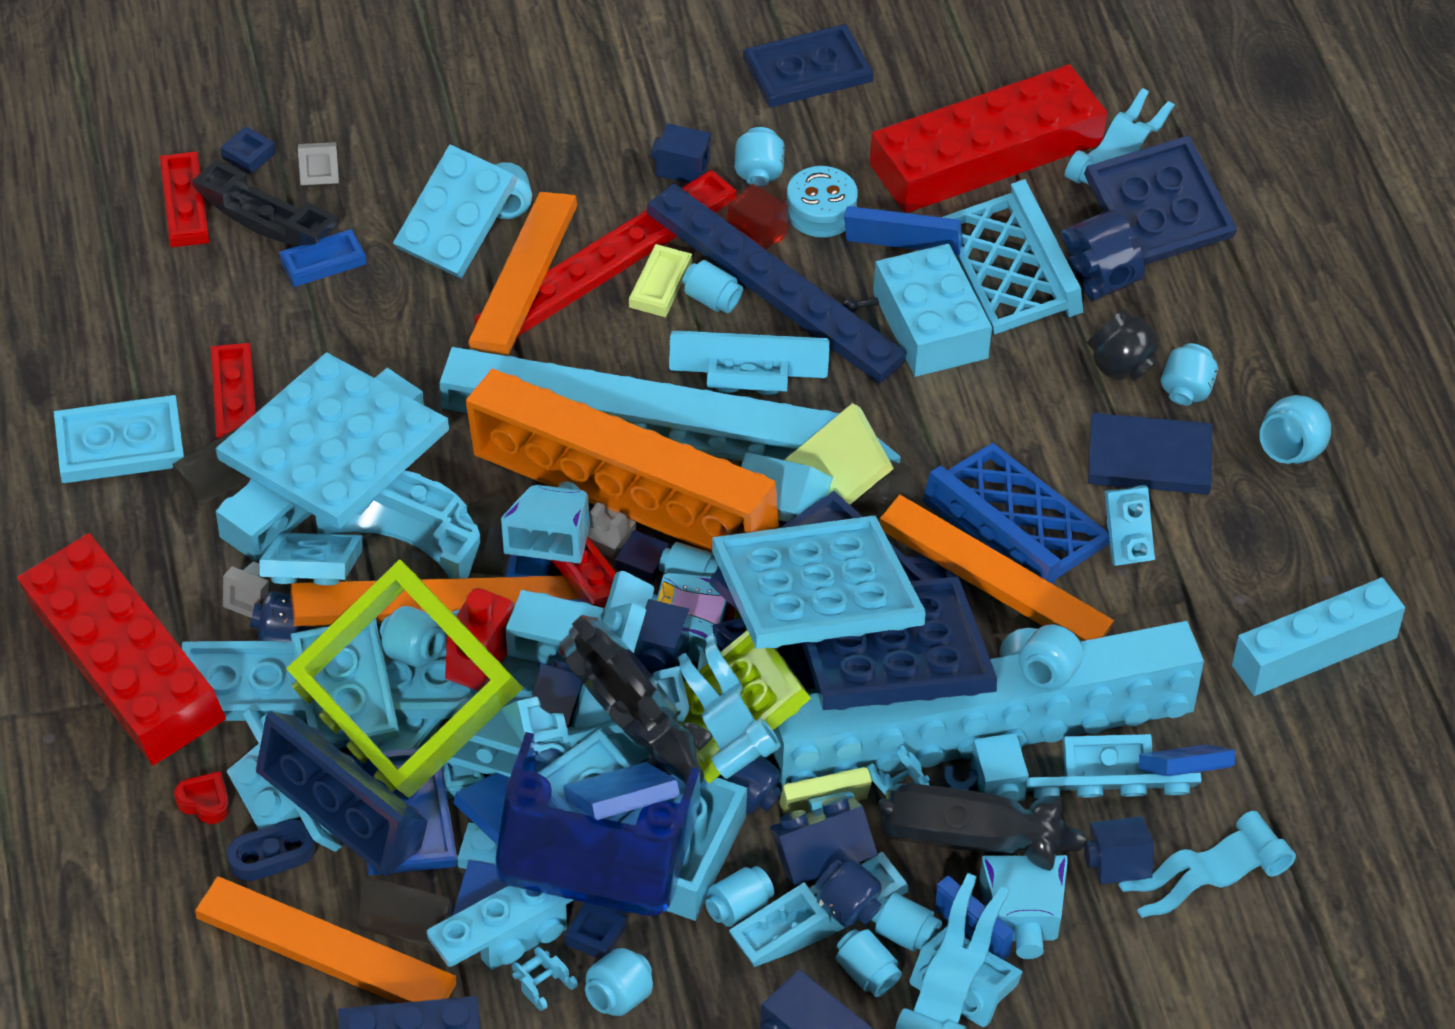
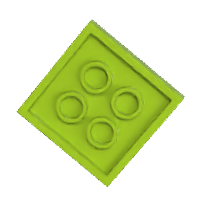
[680,630,811,784]

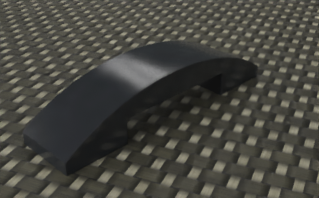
[192,159,339,245]

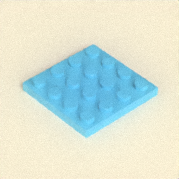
[215,352,449,529]
[712,516,925,649]

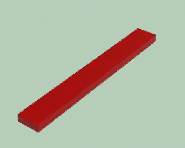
[474,169,737,337]

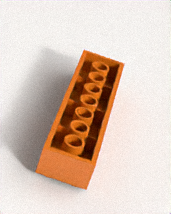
[465,368,779,553]

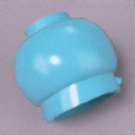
[1260,395,1331,464]

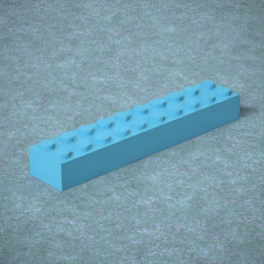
[769,621,1204,790]

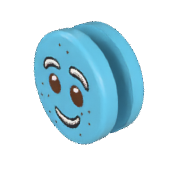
[786,166,858,237]

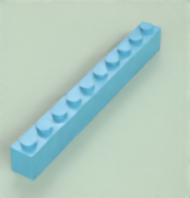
[440,347,840,461]

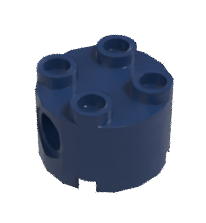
[1062,210,1145,302]

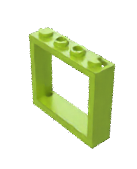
[286,559,524,798]

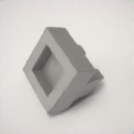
[298,142,339,185]
[588,502,636,559]
[223,561,269,618]

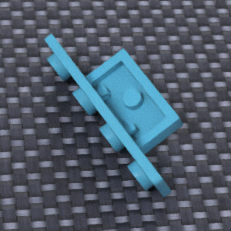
[669,331,829,395]
[570,571,654,727]
[227,708,343,852]
[1025,734,1201,799]
[427,849,603,971]

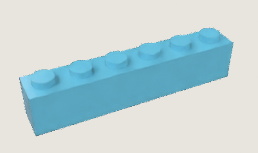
[216,368,424,562]

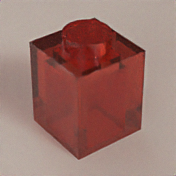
[727,184,788,250]

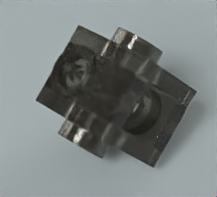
[851,461,915,518]

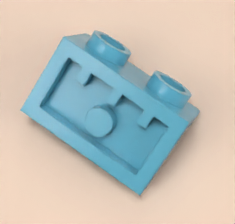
[910,927,1023,1027]

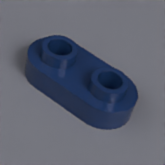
[227,820,316,881]

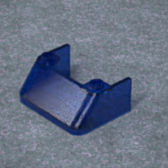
[495,732,700,916]

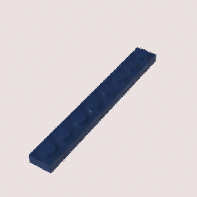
[647,183,907,384]

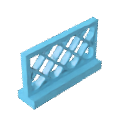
[942,179,1083,335]

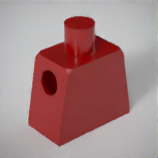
[445,588,515,692]

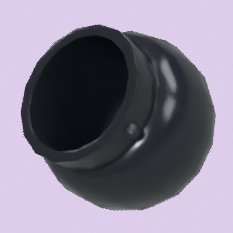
[1087,309,1159,382]

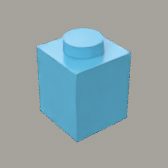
[971,733,1029,801]

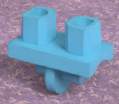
[1105,485,1155,566]

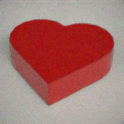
[174,771,229,824]

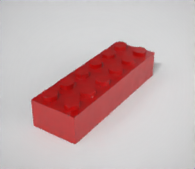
[869,64,1107,213]
[17,533,226,766]

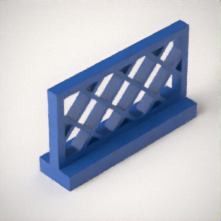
[923,443,1110,585]

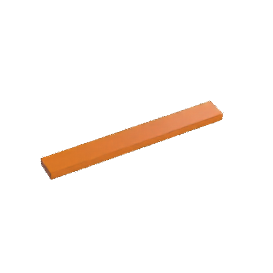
[290,576,580,626]

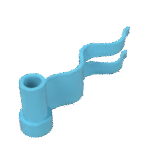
[1064,88,1175,185]
[678,633,781,779]
[1118,811,1296,918]
[895,873,1010,1029]

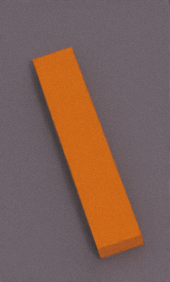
[469,192,578,355]
[879,494,1114,642]
[195,876,457,1003]

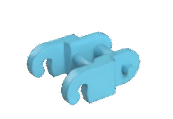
[867,745,930,795]
[512,947,578,1011]

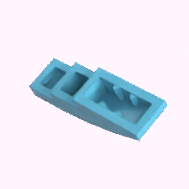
[729,851,909,967]

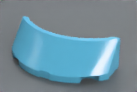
[316,470,480,579]
[502,666,690,765]

